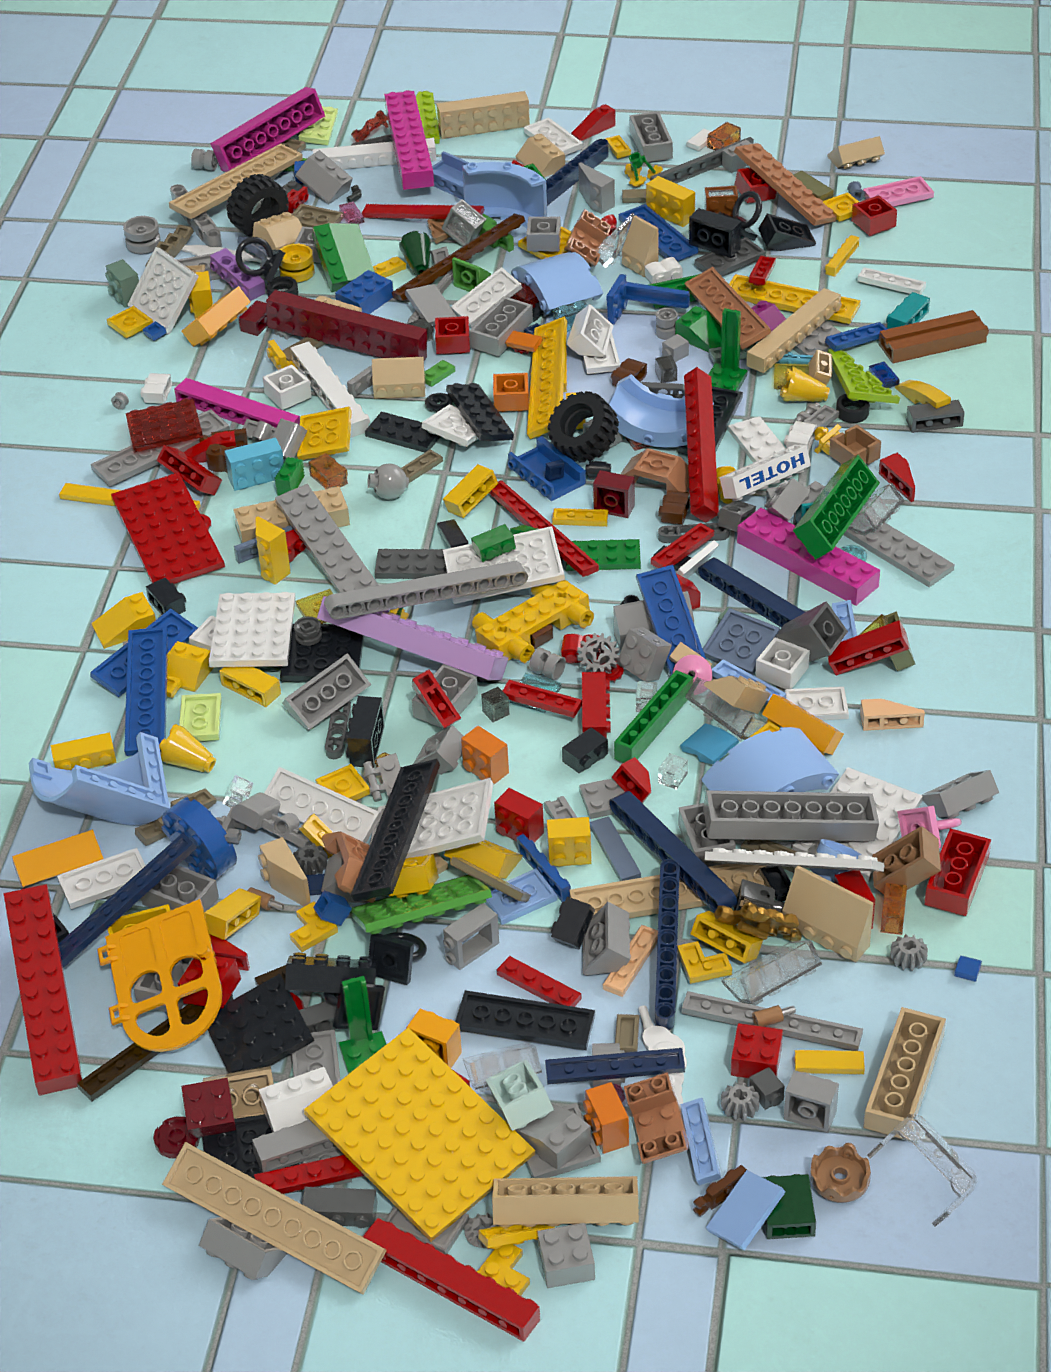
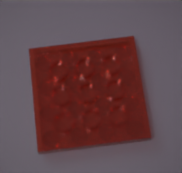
[125,398,203,453]

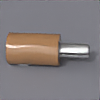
[247,887,285,911]
[752,1005,796,1027]

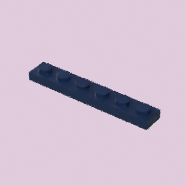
[545,1048,685,1085]

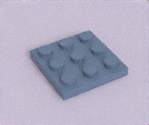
[703,608,780,675]

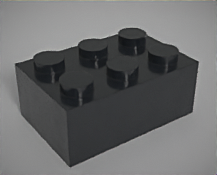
[689,208,741,258]
[344,696,385,768]

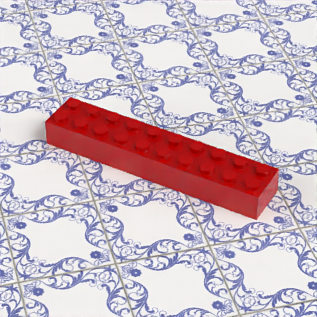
[3,884,83,1096]

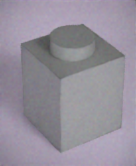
[662,334,689,363]

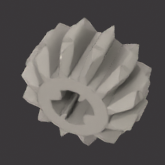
[890,934,928,971]
[721,1082,760,1121]

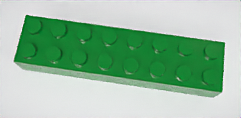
[793,455,880,560]

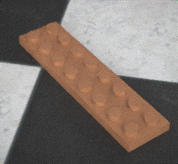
[734,143,837,226]
[684,267,772,350]

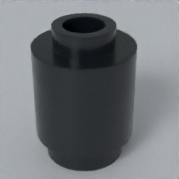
[585,461,611,479]

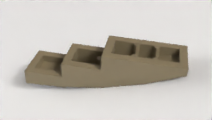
[145,225,194,266]
[135,788,217,846]

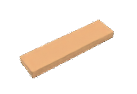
[603,925,658,997]

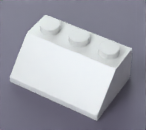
[567,304,614,357]
[259,1067,333,1132]

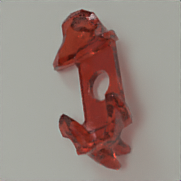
[351,110,389,142]

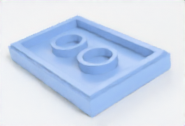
[485,868,558,925]
[706,1170,785,1250]

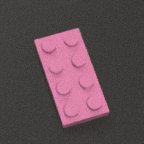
[863,176,934,207]

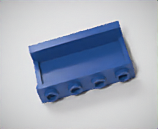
[507,436,586,501]

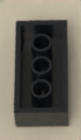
[285,952,377,993]

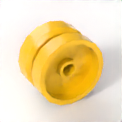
[279,243,315,282]

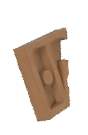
[427,219,451,244]

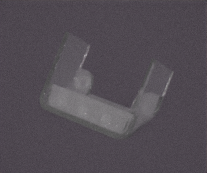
[867,1113,978,1227]

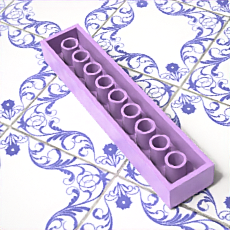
[317,596,509,680]

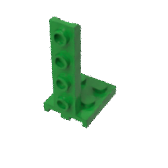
[708,308,748,391]
[339,976,386,1074]

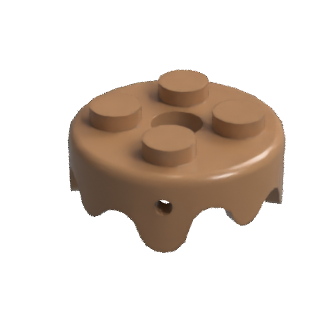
[810,1143,871,1203]

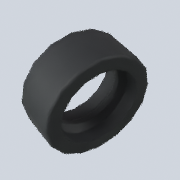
[267,276,299,297]
[836,394,870,423]

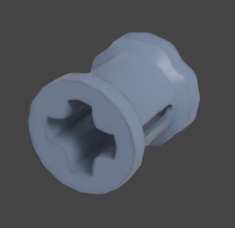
[847,181,865,201]

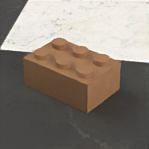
[872,826,941,900]

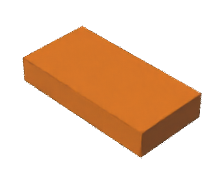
[505,331,543,352]

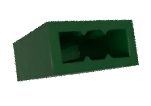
[762,1174,816,1239]

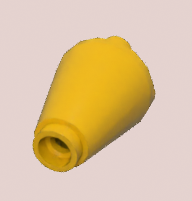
[780,367,830,402]
[159,724,216,773]

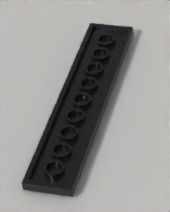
[351,759,440,902]

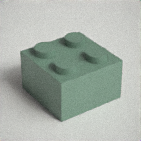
[105,259,139,308]

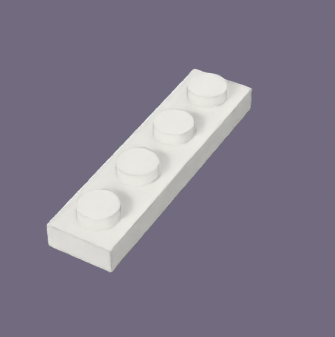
[858,267,926,295]

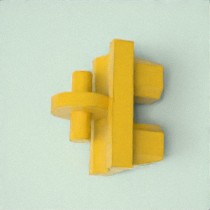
[814,424,842,455]

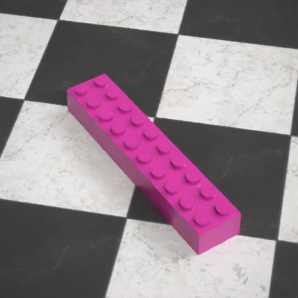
[384,90,434,190]

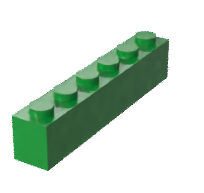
[614,670,693,763]

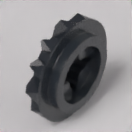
[425,393,452,413]

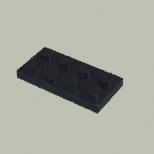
[365,411,441,453]

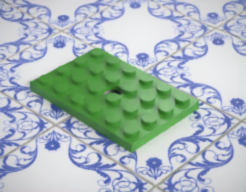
[350,874,492,934]

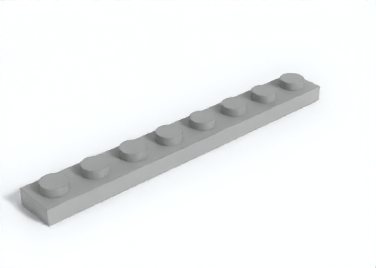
[682,991,863,1051]

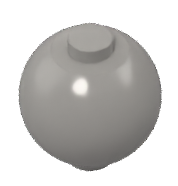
[367,463,409,500]

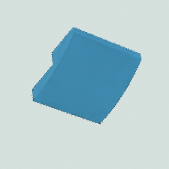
[680,723,739,764]

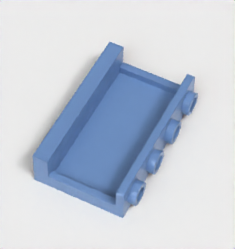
[432,151,469,200]

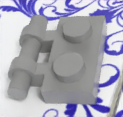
[793,402,839,428]
[363,753,401,802]

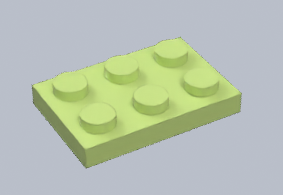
[179,693,222,741]

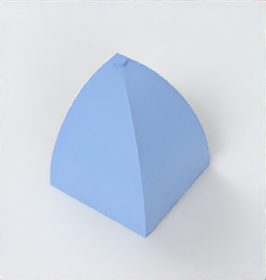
[29,732,170,825]

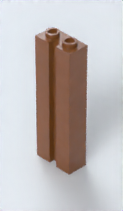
[879,310,989,364]

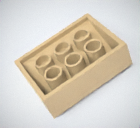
[782,865,874,963]

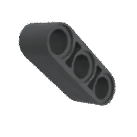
[299,1001,337,1033]

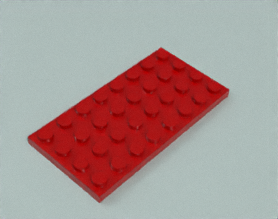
[111,472,225,584]

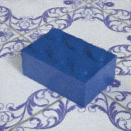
[335,270,393,314]

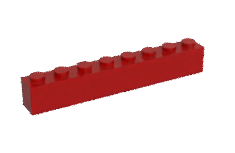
[363,1218,540,1342]

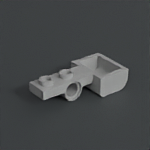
[242,418,307,460]
[230,792,313,847]

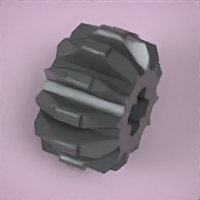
[293,843,328,875]

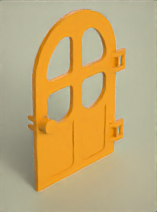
[97,899,222,1052]

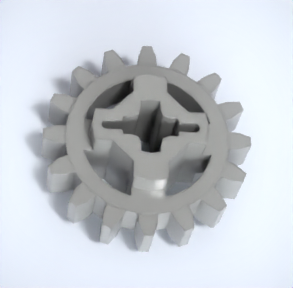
[577,633,620,673]

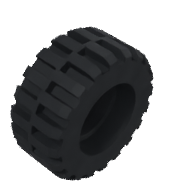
[227,174,289,237]
[548,391,619,463]

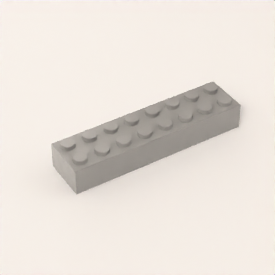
[703,790,879,841]

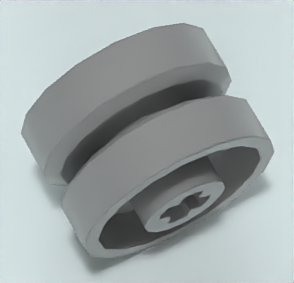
[123,216,161,254]

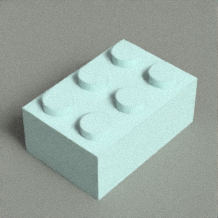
[485,1059,554,1131]

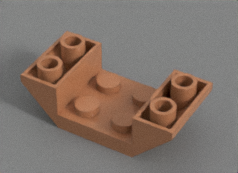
[564,209,611,267]
[620,448,689,492]
[322,831,376,903]
[624,1072,689,1164]

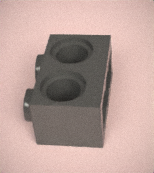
[717,500,756,532]

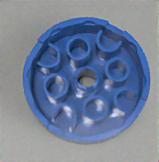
[161,797,237,880]

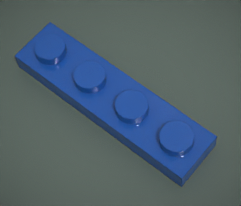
[825,322,887,351]
[516,834,571,902]

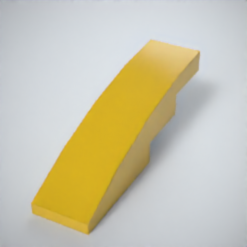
[895,380,951,409]

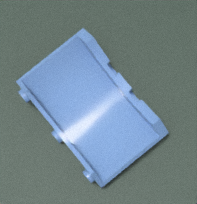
[462,162,547,228]
[511,251,603,315]
[608,374,714,447]
[701,727,839,792]

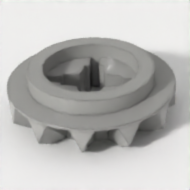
[465,1213,499,1248]

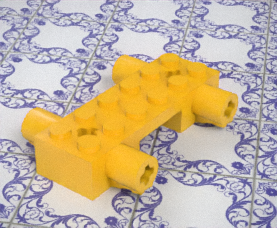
[472,580,594,664]

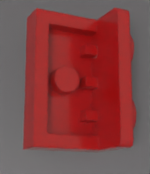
[287,186,309,214]

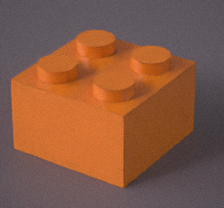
[493,373,529,412]
[461,726,509,784]
[583,1082,629,1154]

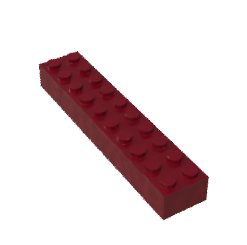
[266,290,427,361]

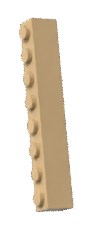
[747,288,841,373]

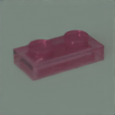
[339,202,364,224]

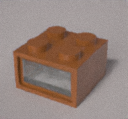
[705,186,738,216]

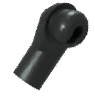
[346,185,362,204]

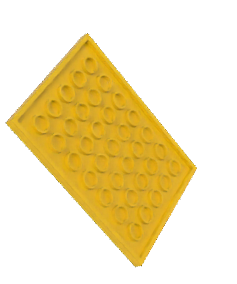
[304,1028,536,1242]

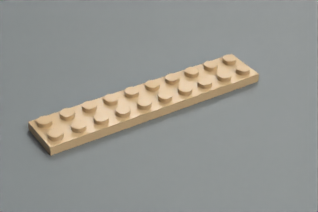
[169,144,303,219]
[569,864,767,918]
[162,1142,387,1295]

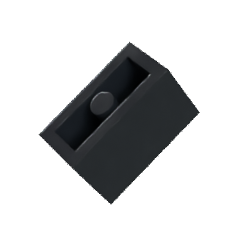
[146,577,186,615]
[562,727,608,774]
[551,896,595,950]

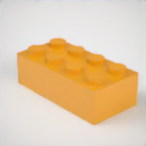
[182,286,251,347]

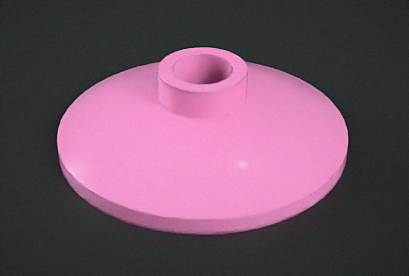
[673,655,712,694]

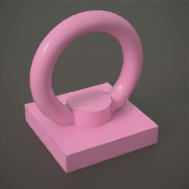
[897,806,962,848]

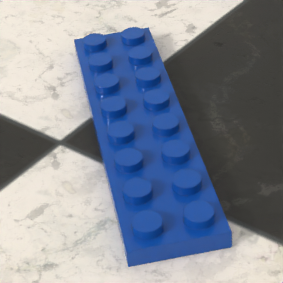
[124,626,168,756]

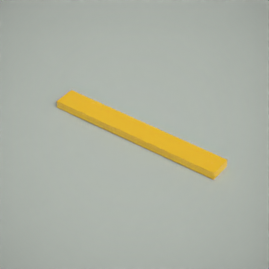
[59,483,201,510]

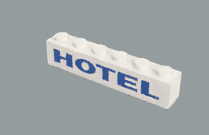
[720,445,811,501]

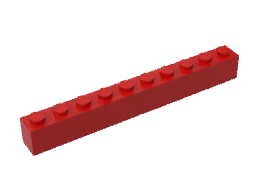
[684,367,719,523]

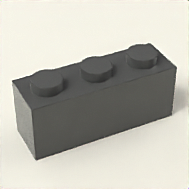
[906,400,965,433]
[302,1187,378,1228]

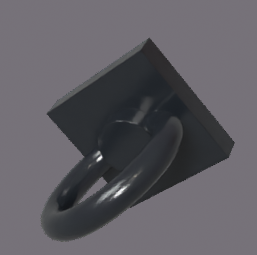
[718,191,762,241]
[235,237,285,282]
[369,932,427,985]
[323,983,385,1031]

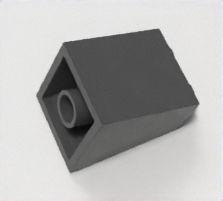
[776,601,848,662]

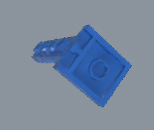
[606,274,690,324]

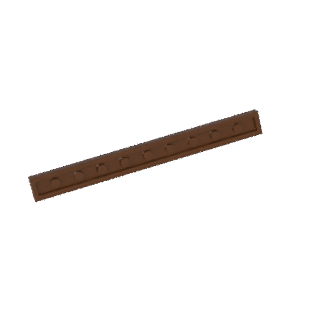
[391,213,526,301]

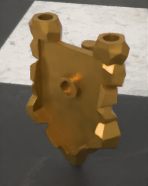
[714,902,802,941]

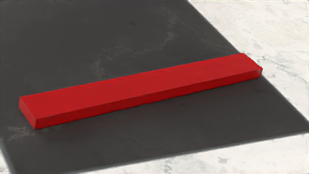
[361,204,485,219]

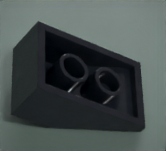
[758,213,816,251]

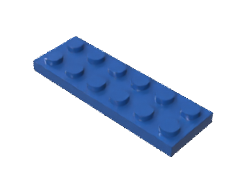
[618,204,698,262]
[636,565,706,677]
[90,609,198,697]

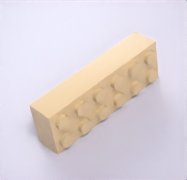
[437,91,530,139]
[233,486,350,543]
[863,1007,946,1141]
[492,1176,639,1227]

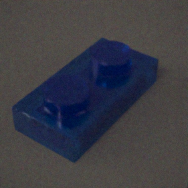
[869,361,900,388]

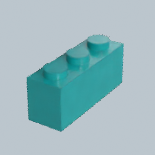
[886,292,930,329]

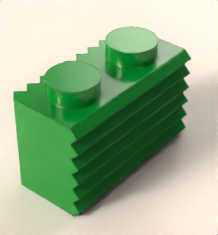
[274,457,305,496]
[471,524,516,562]

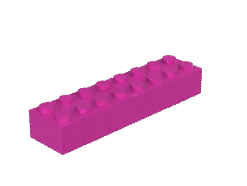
[210,87,325,172]
[737,508,880,606]

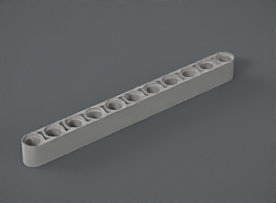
[324,561,528,619]

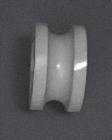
[111,392,129,409]

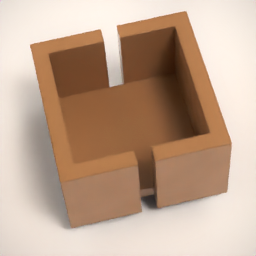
[829,424,881,465]

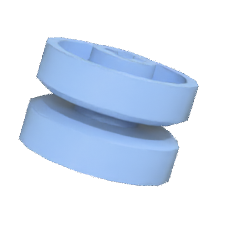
[809,839,861,883]

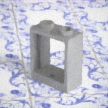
[443,903,499,970]

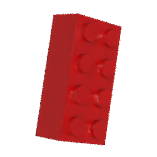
[924,828,992,916]

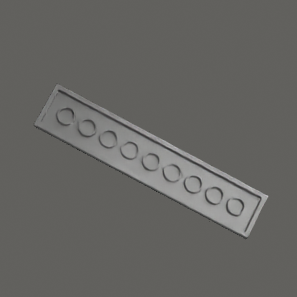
[801,481,955,588]

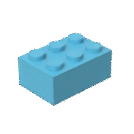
[225,437,284,491]

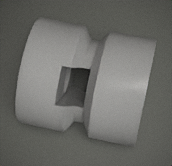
[191,149,218,171]
[656,308,677,340]
[529,647,566,681]

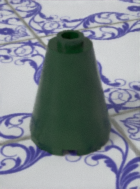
[399,231,431,276]

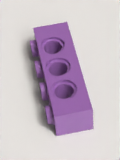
[210,248,265,301]

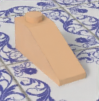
[860,699,925,731]

